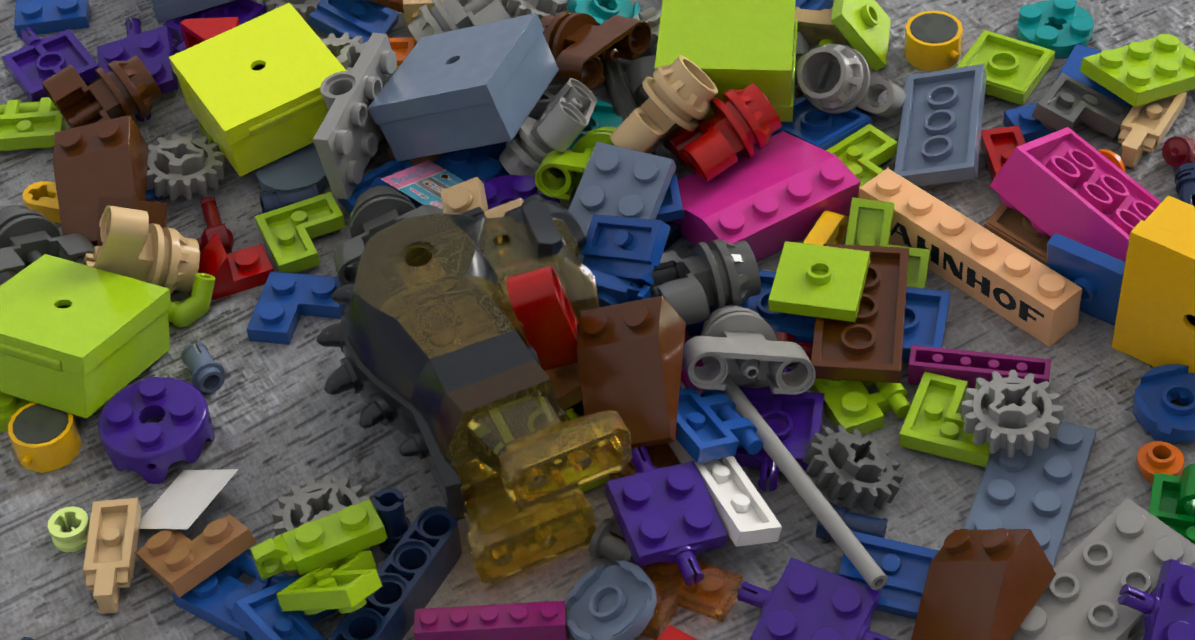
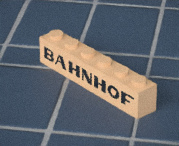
[859,168,1082,347]

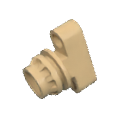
[610,55,718,154]
[82,205,200,294]

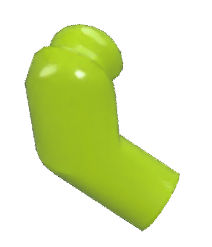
[168,273,216,328]

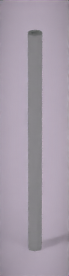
[719,375,888,590]

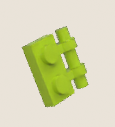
[0,97,67,151]
[809,378,911,435]

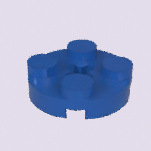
[1132,364,1195,445]

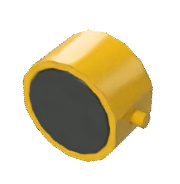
[904,11,963,72]
[8,402,82,473]

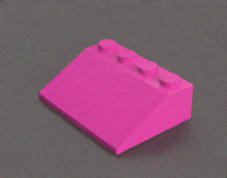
[990,127,1161,262]
[672,131,861,262]

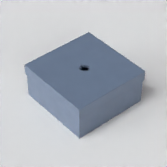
[368,13,559,161]

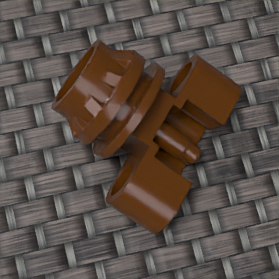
[540,11,651,90]
[41,55,163,128]

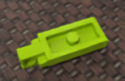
[250,499,388,580]

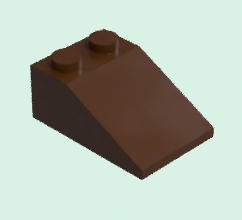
[53,115,148,246]
[577,296,686,455]
[911,528,1056,640]

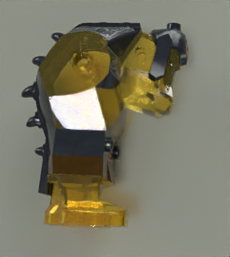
[316,195,632,584]

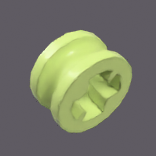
[47,506,90,552]

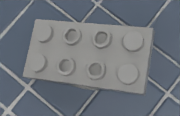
[313,33,398,200]
[1011,497,1195,640]

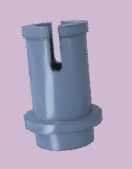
[181,342,225,393]

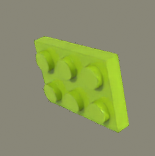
[1080,34,1195,107]

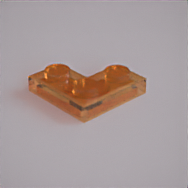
[640,559,743,640]

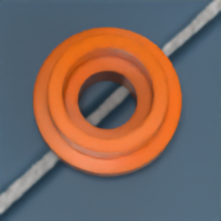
[1136,441,1184,483]

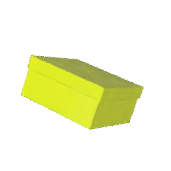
[169,2,347,177]

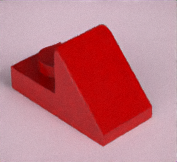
[191,233,274,301]

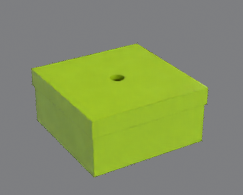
[654,0,798,122]
[0,254,171,418]

